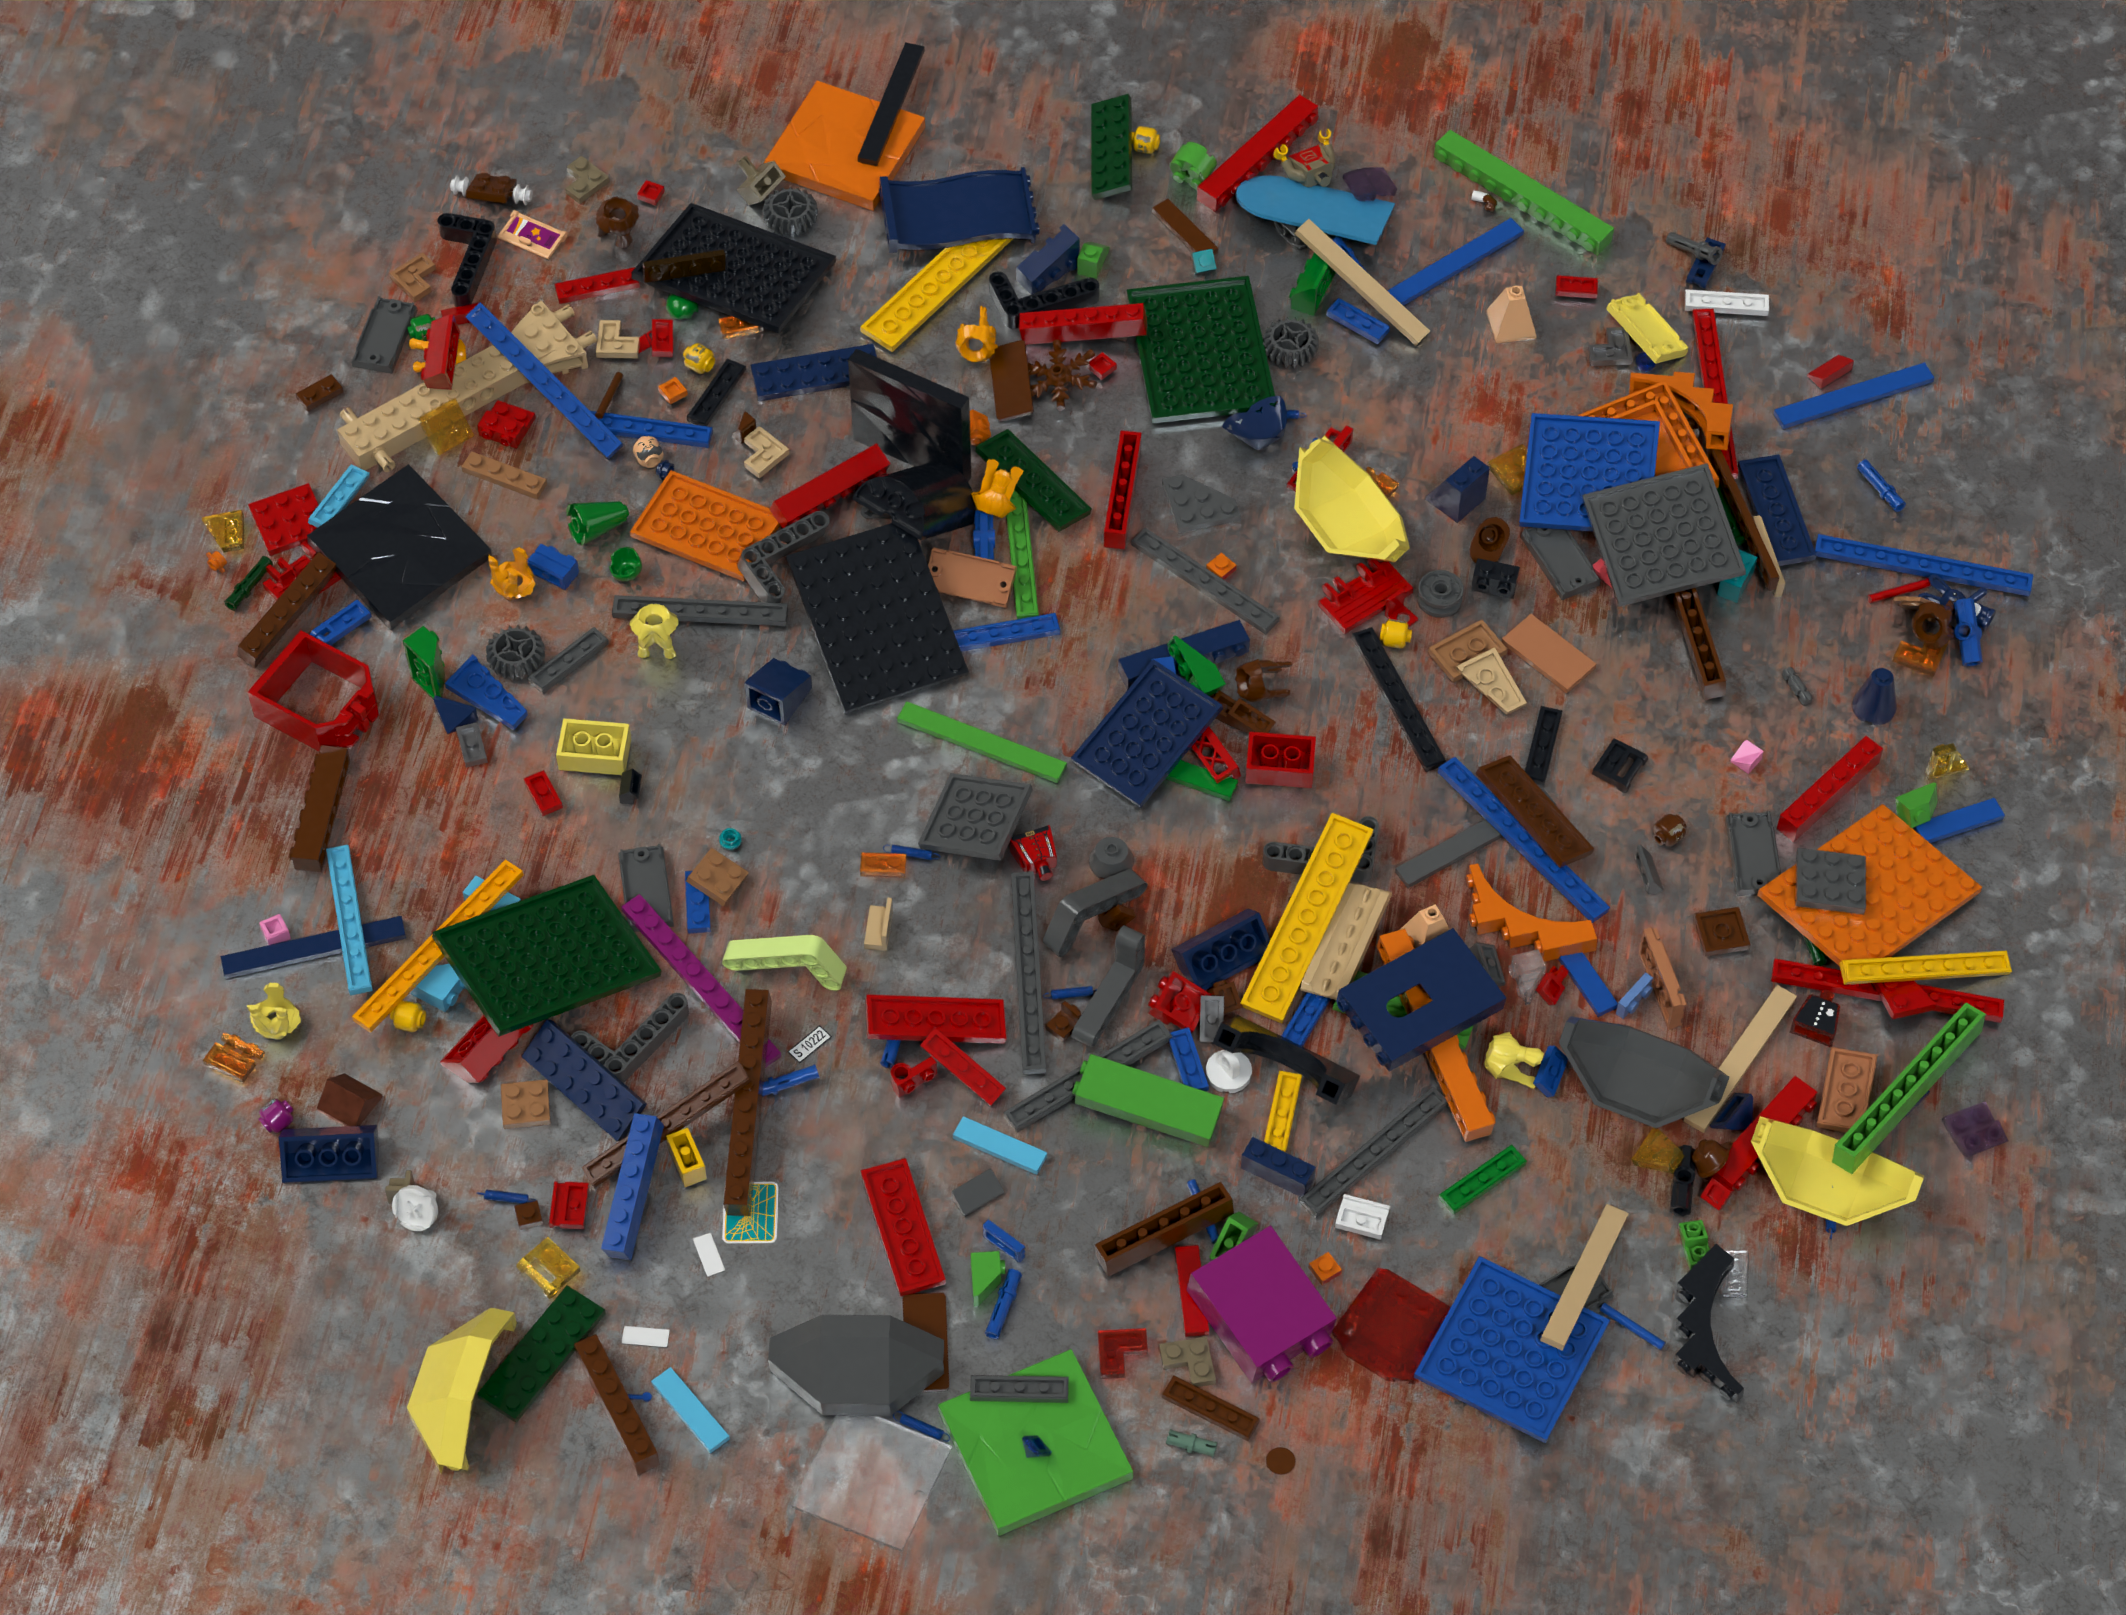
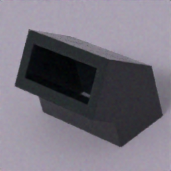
[619,769,642,804]

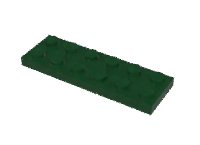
[1091,94,1132,200]
[975,429,1092,532]
[477,1285,606,1423]

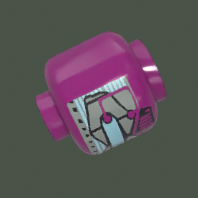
[258,1098,294,1133]

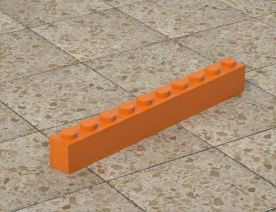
[1377,929,1496,1142]

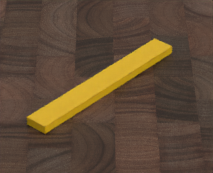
[1839,951,2012,985]

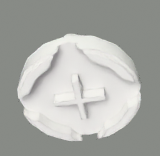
[1206,1050,1252,1093]
[392,1185,438,1231]

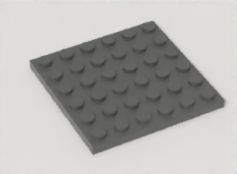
[1582,463,1746,607]

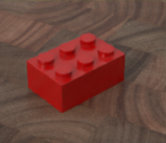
[1245,732,1316,788]

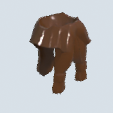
[596,196,639,249]
[1911,600,1955,650]
[1235,659,1293,702]

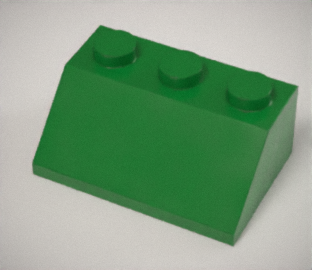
[1289,245,1339,316]
[403,626,445,699]

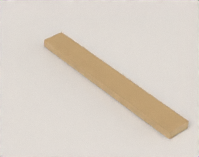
[1294,219,1430,346]
[1683,985,1797,1133]
[1540,1204,1629,1351]

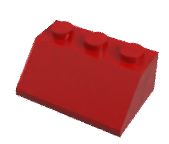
[421,314,460,390]

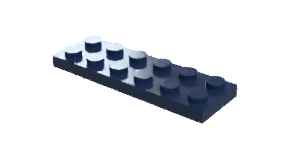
[751,343,877,402]
[1737,454,1816,566]
[522,1019,647,1141]

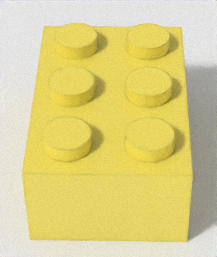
[556,718,632,775]

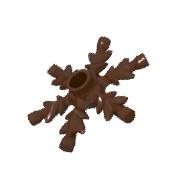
[1028,340,1097,411]

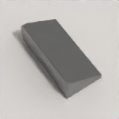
[1635,845,1663,895]
[1470,942,1506,986]
[951,1168,1004,1217]

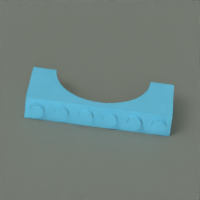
[409,876,521,1012]

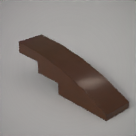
[1210,690,1276,734]

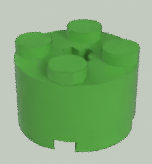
[1170,142,1217,190]

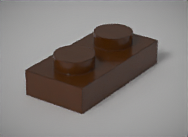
[296,374,343,412]

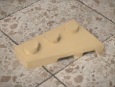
[1456,647,1527,715]

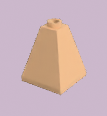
[1487,286,1536,344]
[1400,904,1450,949]

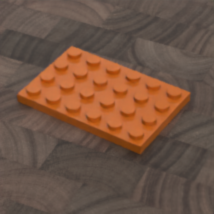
[630,470,780,581]

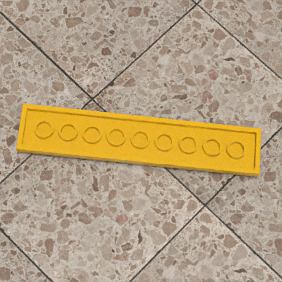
[860,238,1014,352]
[1240,813,1374,1024]

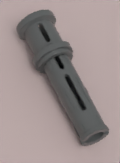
[1666,232,1723,265]

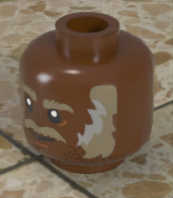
[1653,814,1686,847]

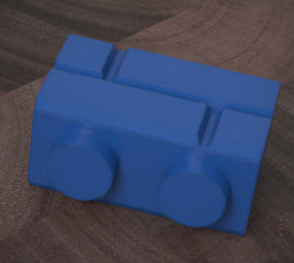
[527,544,579,590]

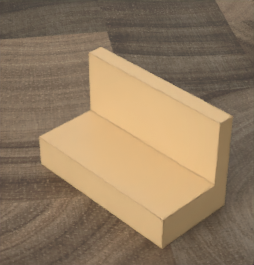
[864,898,893,951]

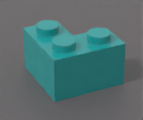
[1717,549,1758,603]

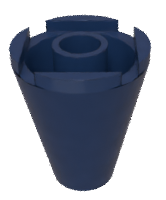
[1852,668,1897,725]

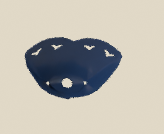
[1222,396,1287,450]

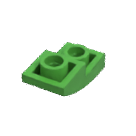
[1679,1220,1710,1270]

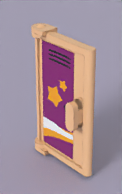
[498,210,568,260]

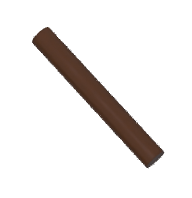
[595,372,623,419]

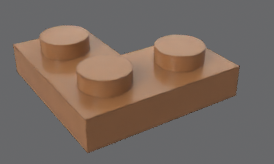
[390,252,436,302]

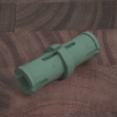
[1166,1429,1218,1458]

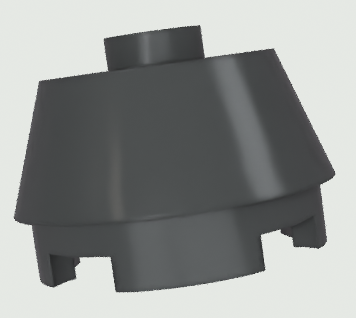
[1089,837,1134,879]

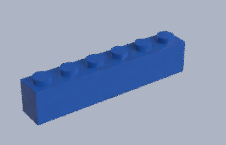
[601,1113,664,1260]

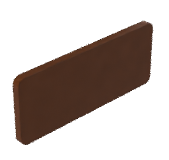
[990,340,1034,422]
[903,1293,949,1392]

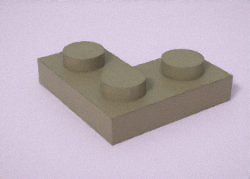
[565,156,610,204]
[1159,1337,1216,1387]

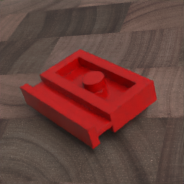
[549,1181,589,1229]

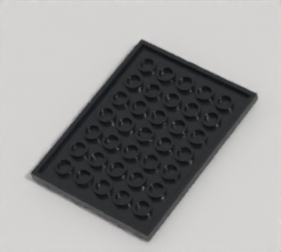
[632,203,836,334]
[786,523,969,714]

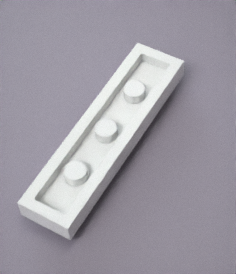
[1685,290,1769,316]

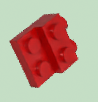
[477,400,536,449]
[1148,971,1212,1033]

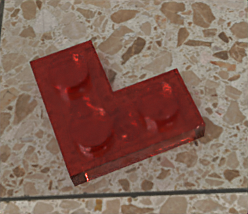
[1098,1328,1148,1379]

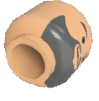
[633,436,664,468]

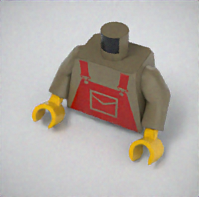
[1274,129,1336,187]

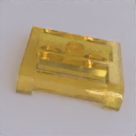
[516,1237,580,1299]

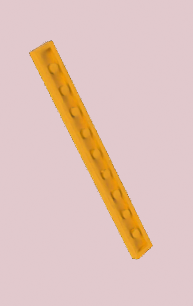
[352,859,524,1033]

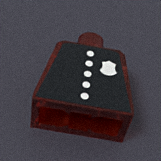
[1789,990,1840,1047]

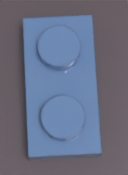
[1616,973,1653,1019]

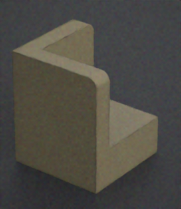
[385,1170,415,1204]

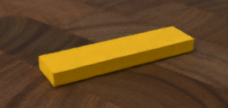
[1264,1070,1302,1152]

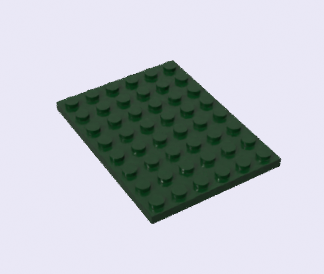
[1127,276,1277,424]
[432,875,662,1037]

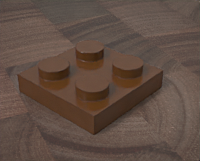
[1693,907,1751,957]

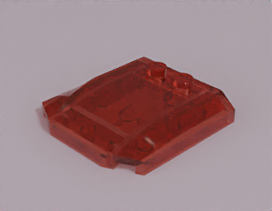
[1332,1268,1451,1384]

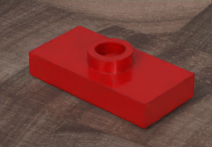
[1555,275,1598,299]

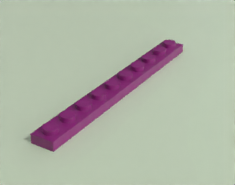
[621,894,781,1068]

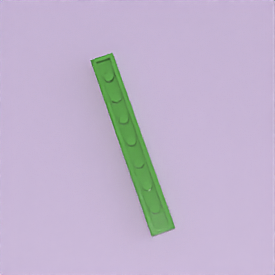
[1006,490,1039,619]
[897,702,1067,784]

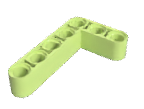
[722,935,847,991]

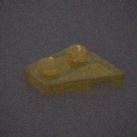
[202,510,244,553]
[1925,743,1969,780]
[1631,1127,1684,1174]

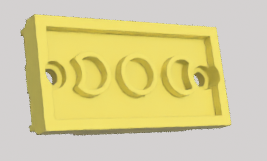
[1606,293,1689,364]

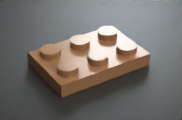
[1428,619,1507,683]

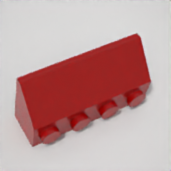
[439,1015,534,1083]

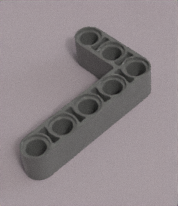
[737,511,830,603]
[1262,816,1379,883]
[1043,868,1148,957]
[1071,925,1145,1047]
[571,993,689,1083]

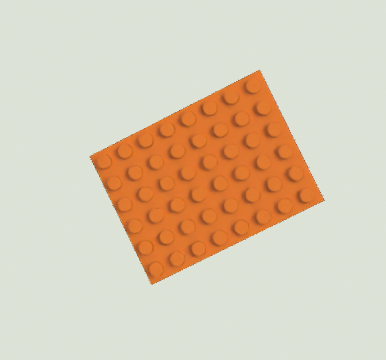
[1757,804,1982,967]

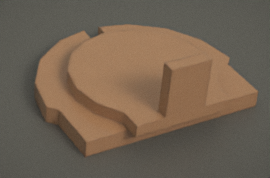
[1893,596,1944,623]

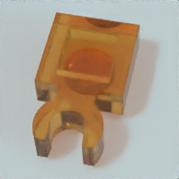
[1366,467,1399,498]

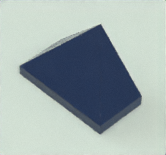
[433,695,478,734]
[1710,1093,1753,1130]

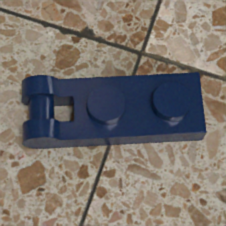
[1686,237,1726,289]

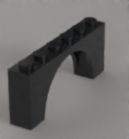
[1213,1015,1361,1105]

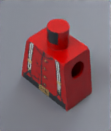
[1009,825,1057,881]

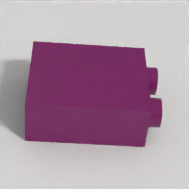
[1187,1225,1337,1383]

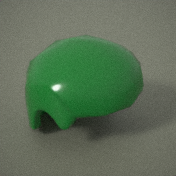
[666,294,699,320]
[609,547,642,582]

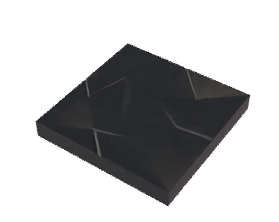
[848,349,972,481]
[307,464,492,630]

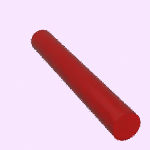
[1868,579,1931,603]

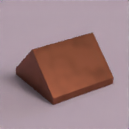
[317,1073,383,1126]

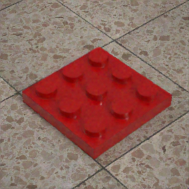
[248,483,319,556]

